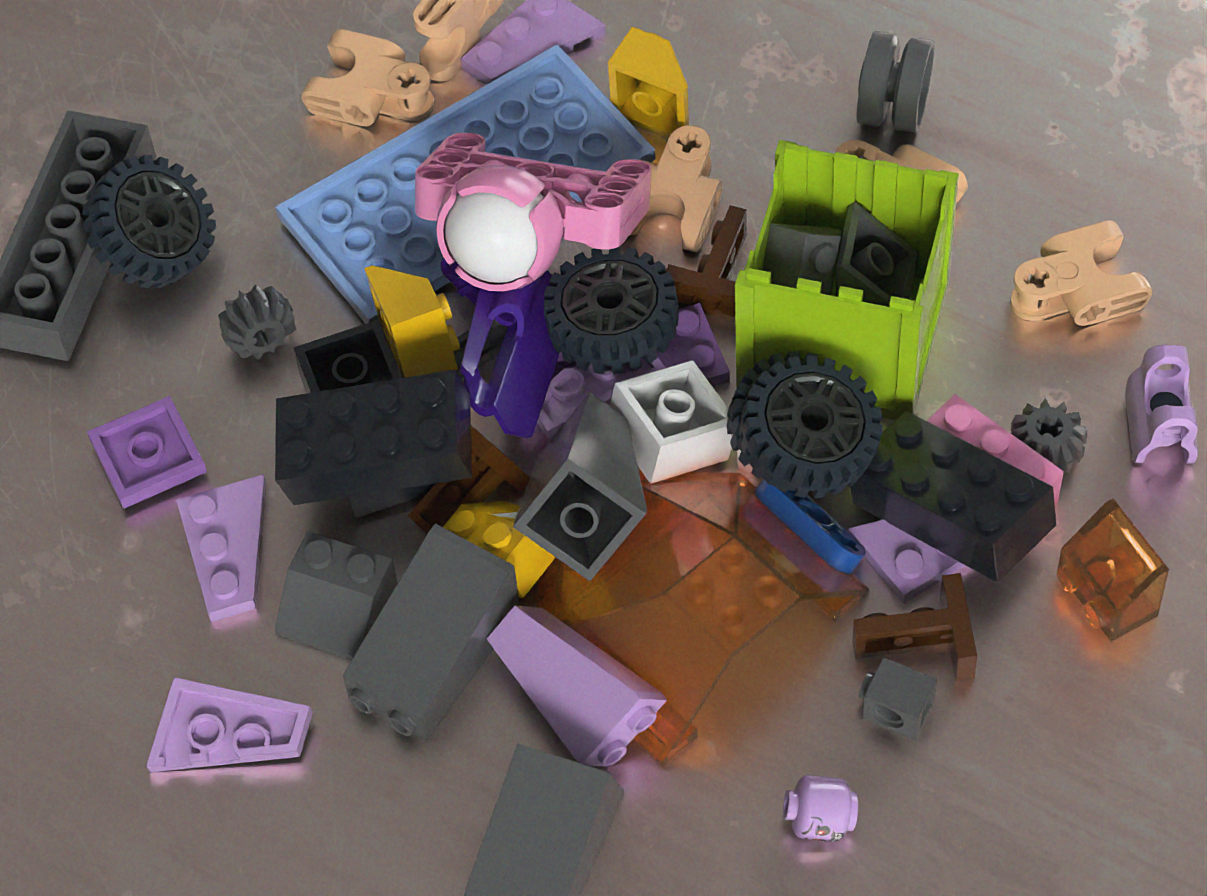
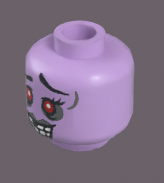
[783,775,858,842]

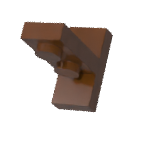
[666,205,747,322]
[407,425,530,534]
[852,573,977,681]

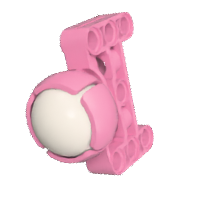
[415,133,651,291]

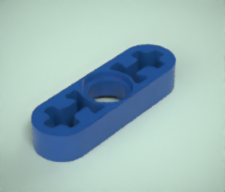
[754,479,866,574]

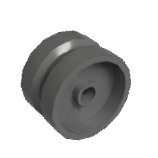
[857,31,935,133]

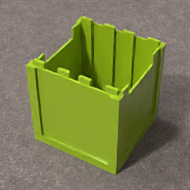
[735,140,959,420]

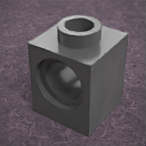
[858,657,937,740]

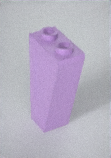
[487,606,667,767]

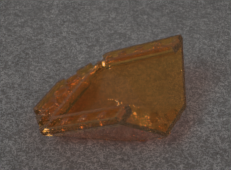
[537,471,869,766]

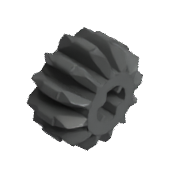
[218,285,296,360]
[1011,398,1088,474]

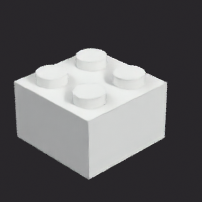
[610,360,733,484]

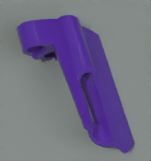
[440,257,560,439]

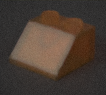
[1057,498,1169,642]

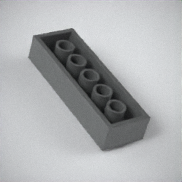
[0,110,156,361]

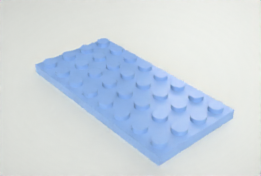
[275,45,655,324]

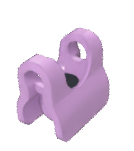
[1125,345,1198,464]

